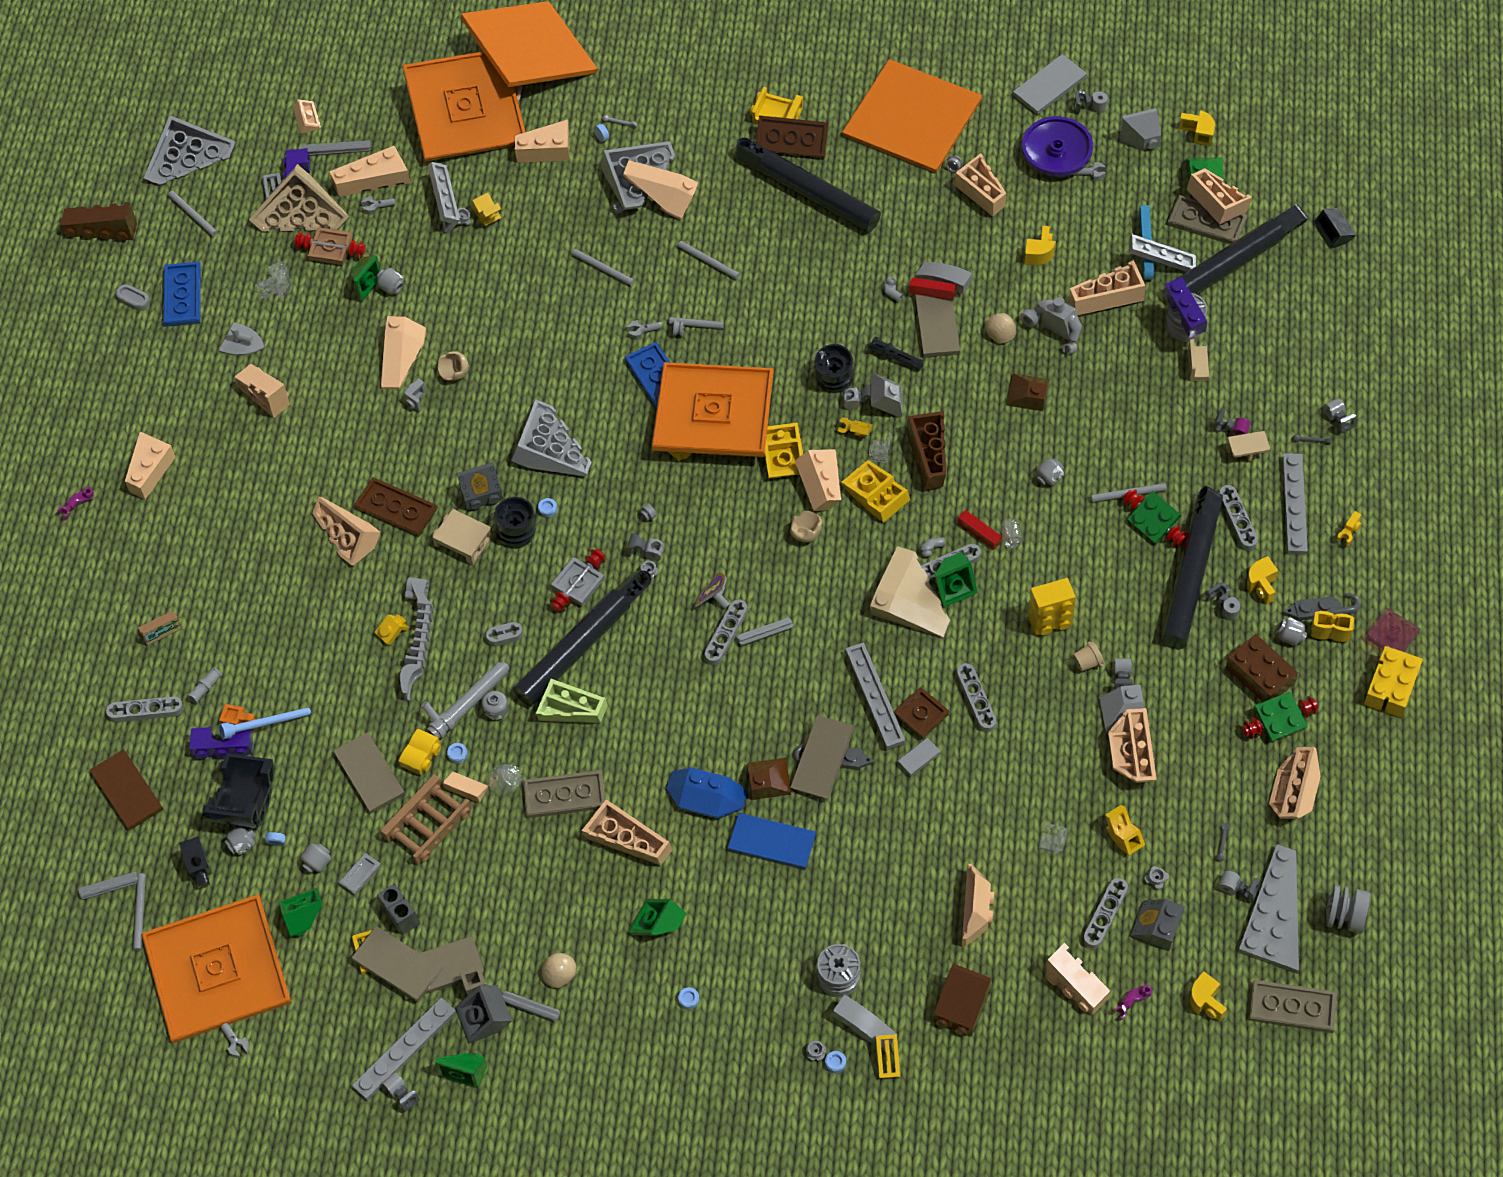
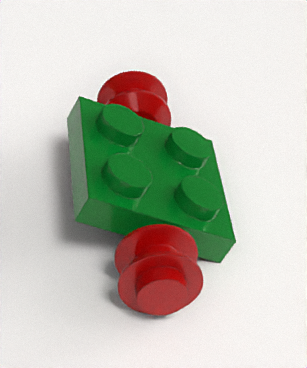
[1123,489,1187,547]
[1242,692,1318,743]

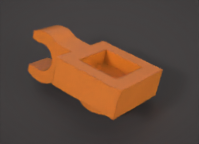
[219,704,257,725]

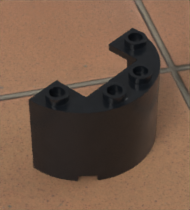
[202,753,274,828]

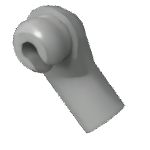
[884,277,903,302]
[920,537,945,557]

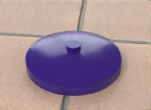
[1022,116,1093,177]

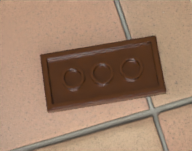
[756,115,829,158]
[354,477,438,537]
[90,749,164,831]

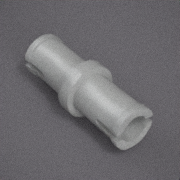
[187,667,222,704]

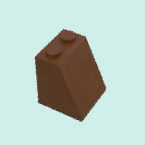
[933,963,992,1037]

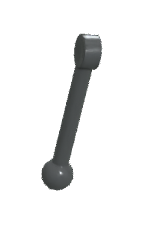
[1293,434,1333,443]
[1216,823,1230,862]

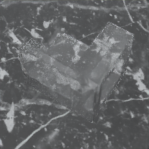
[869,435,892,463]
[1039,823,1068,855]

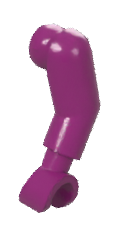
[57,487,94,520]
[1113,985,1152,1021]

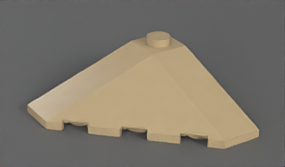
[249,164,349,232]
[870,546,950,638]

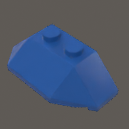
[666,767,748,819]

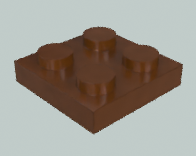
[894,687,949,740]

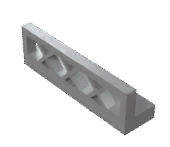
[428,162,460,233]

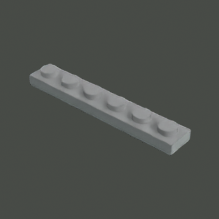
[1282,453,1308,555]
[846,642,905,750]
[352,998,457,1101]

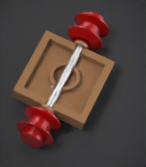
[294,227,366,265]

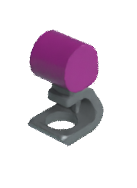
[1213,409,1251,436]

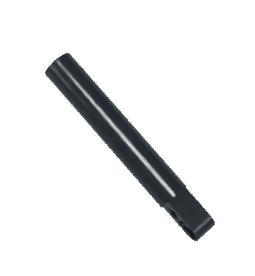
[735,138,881,233]
[1175,204,1309,295]
[1161,486,1223,649]
[513,570,652,707]

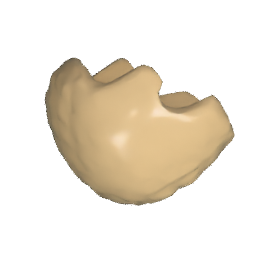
[986,313,1017,344]
[438,352,469,381]
[790,511,822,542]
[541,953,577,988]

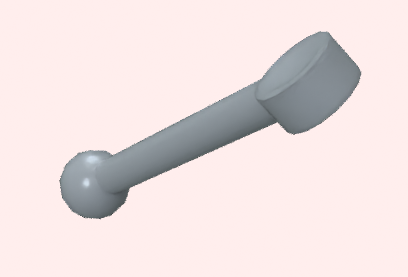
[602,115,637,128]

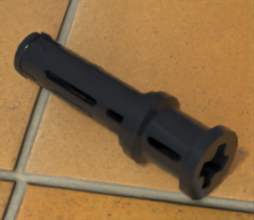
[869,336,924,371]

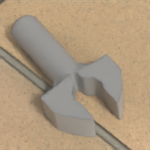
[1072,162,1106,181]
[361,196,395,215]
[627,320,662,340]
[221,1023,250,1059]

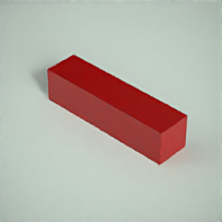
[909,277,956,300]
[958,510,1002,550]

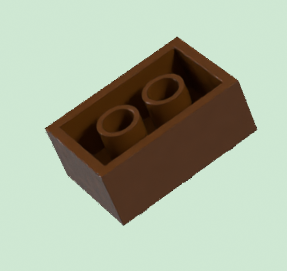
[1225,634,1298,702]

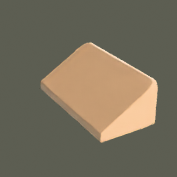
[293,99,321,133]
[443,772,488,803]

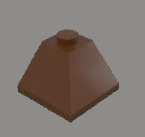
[1007,373,1050,412]
[747,758,792,800]

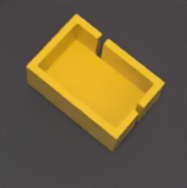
[1028,578,1076,636]
[1364,646,1423,718]

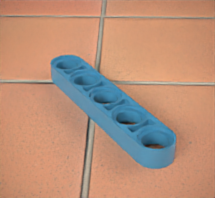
[1139,205,1154,280]

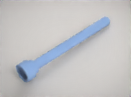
[219,708,311,740]

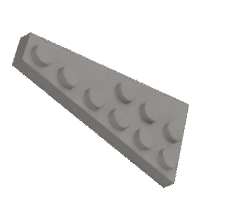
[1238,844,1299,974]

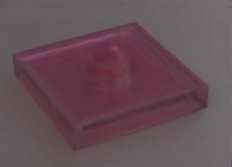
[1366,608,1421,652]

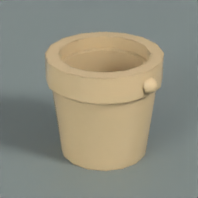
[1073,641,1104,672]

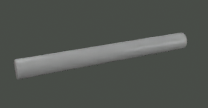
[168,191,218,237]
[678,241,740,280]
[572,249,635,286]
[1091,483,1166,502]
[133,873,146,951]

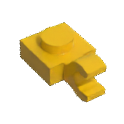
[838,417,873,437]
[1337,511,1362,546]

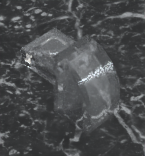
[255,261,291,299]

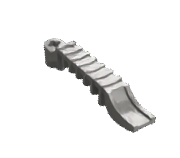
[400,577,434,701]

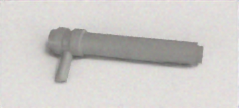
[421,661,510,739]

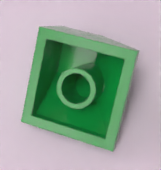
[1186,157,1224,183]
[352,255,381,302]
[935,552,978,607]
[279,888,322,936]
[628,899,687,935]
[435,1053,487,1089]

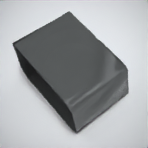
[377,883,420,935]

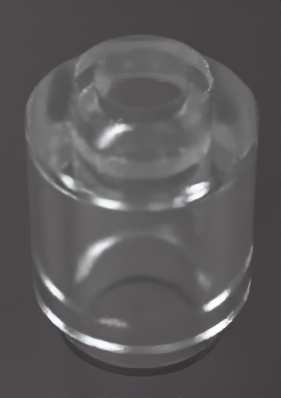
[1001,519,1023,548]

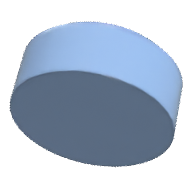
[594,124,609,142]
[538,498,557,518]
[447,743,468,764]
[265,832,286,846]
[678,987,699,1009]
[825,1051,846,1073]

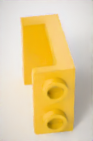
[750,87,803,124]

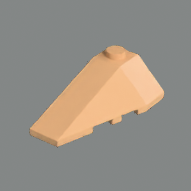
[622,160,698,220]
[381,316,426,390]

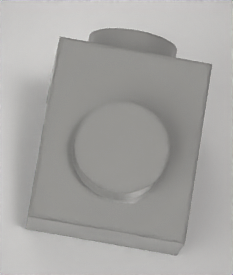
[404,378,426,412]

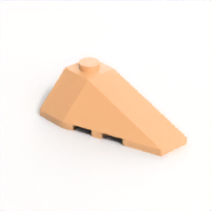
[313,497,380,565]

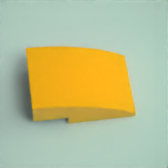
[764,423,803,479]
[841,460,910,523]

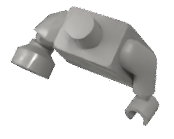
[1020,297,1082,354]

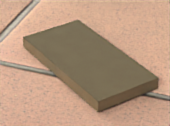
[1168,195,1248,244]
[915,294,960,357]
[790,715,855,800]
[333,732,405,814]
[523,770,606,818]
[352,926,442,1002]
[404,936,485,1000]
[1249,980,1337,1033]

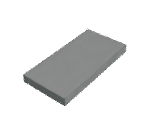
[1013,54,1087,115]

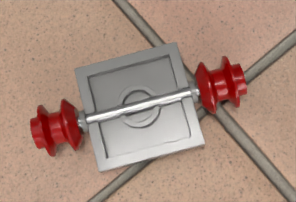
[549,549,606,612]

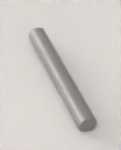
[669,317,724,329]

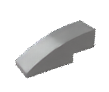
[915,262,972,294]
[833,994,896,1052]

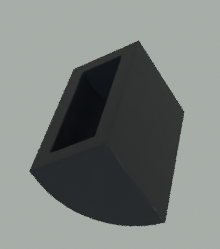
[1314,208,1356,248]

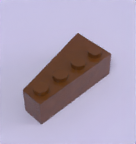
[60,202,137,241]
[905,411,946,490]

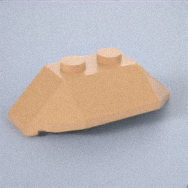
[1108,708,1157,783]
[1269,747,1321,819]
[962,864,994,947]

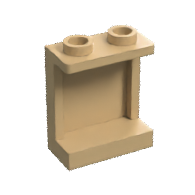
[432,509,493,565]

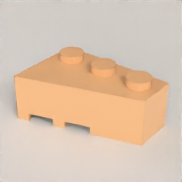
[515,119,569,163]
[955,153,1006,216]
[125,432,175,500]

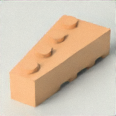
[329,146,410,197]
[1069,260,1145,315]
[582,799,673,866]

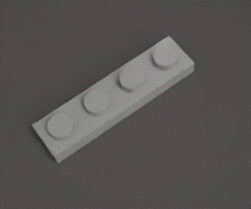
[1129,234,1196,272]

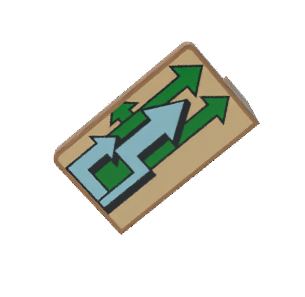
[138,611,182,646]

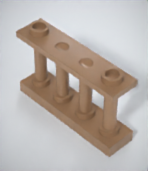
[380,774,472,866]

